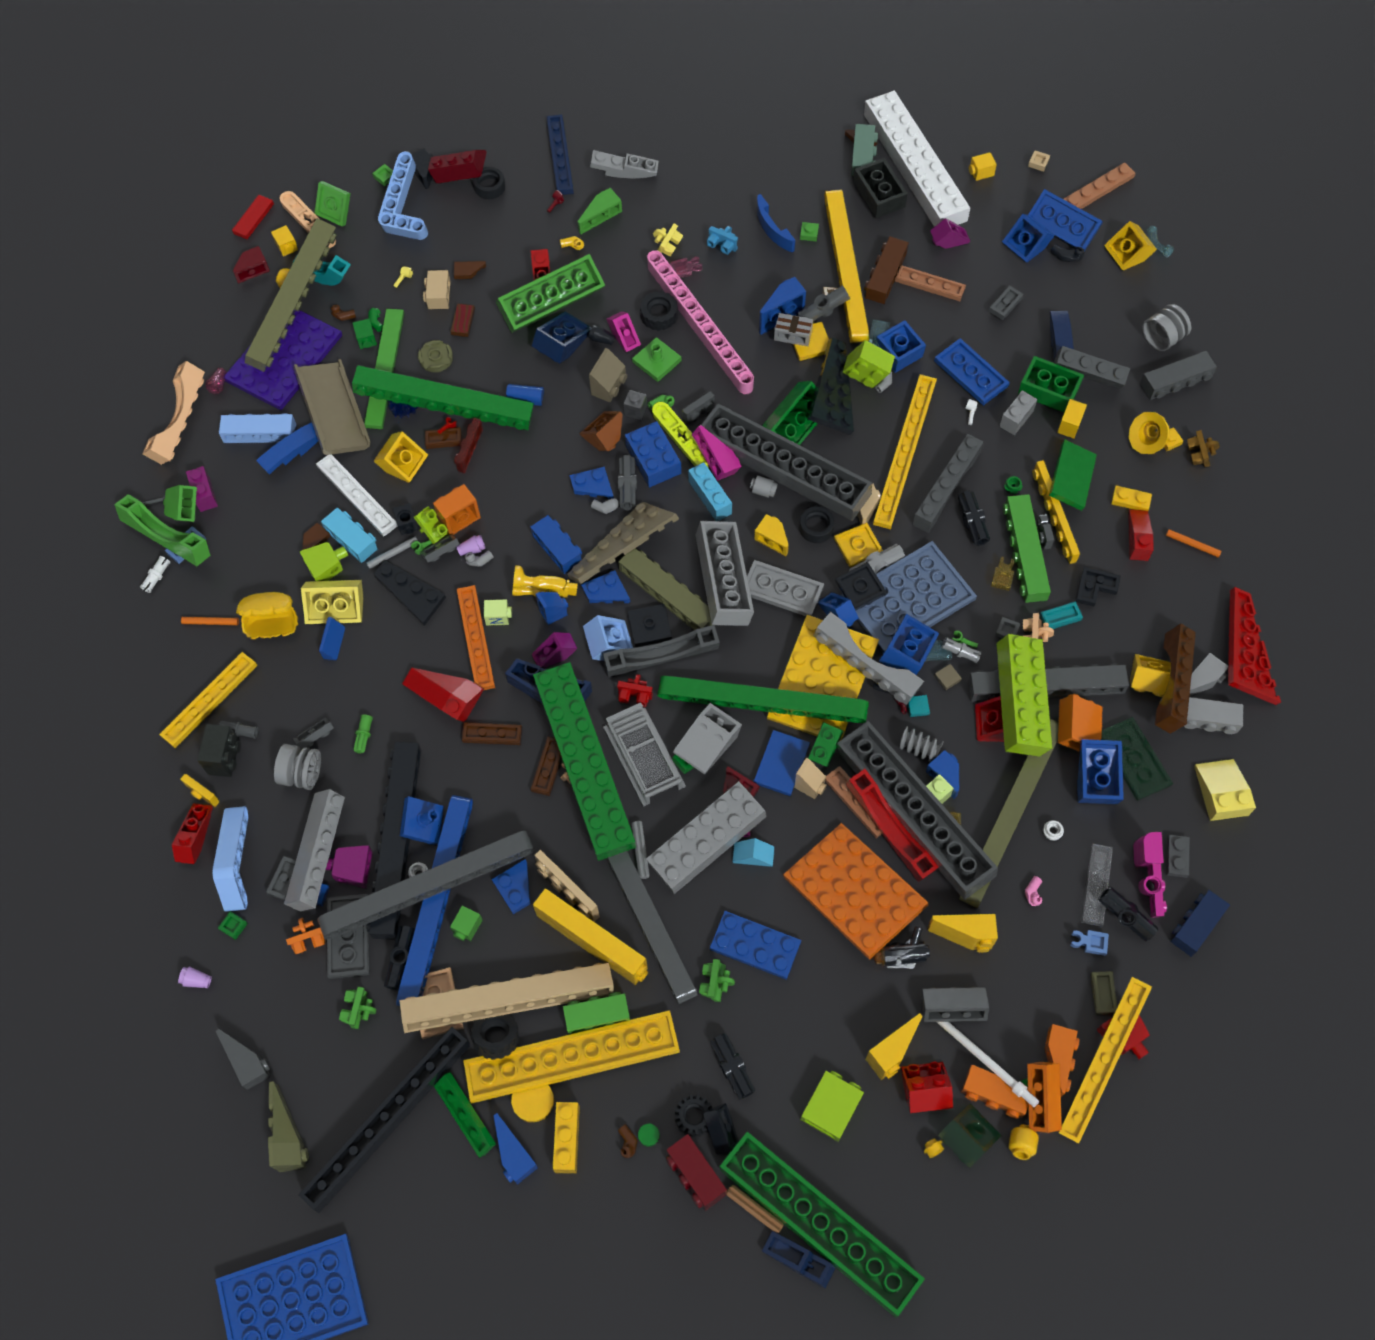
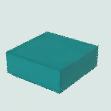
[908,695,930,717]

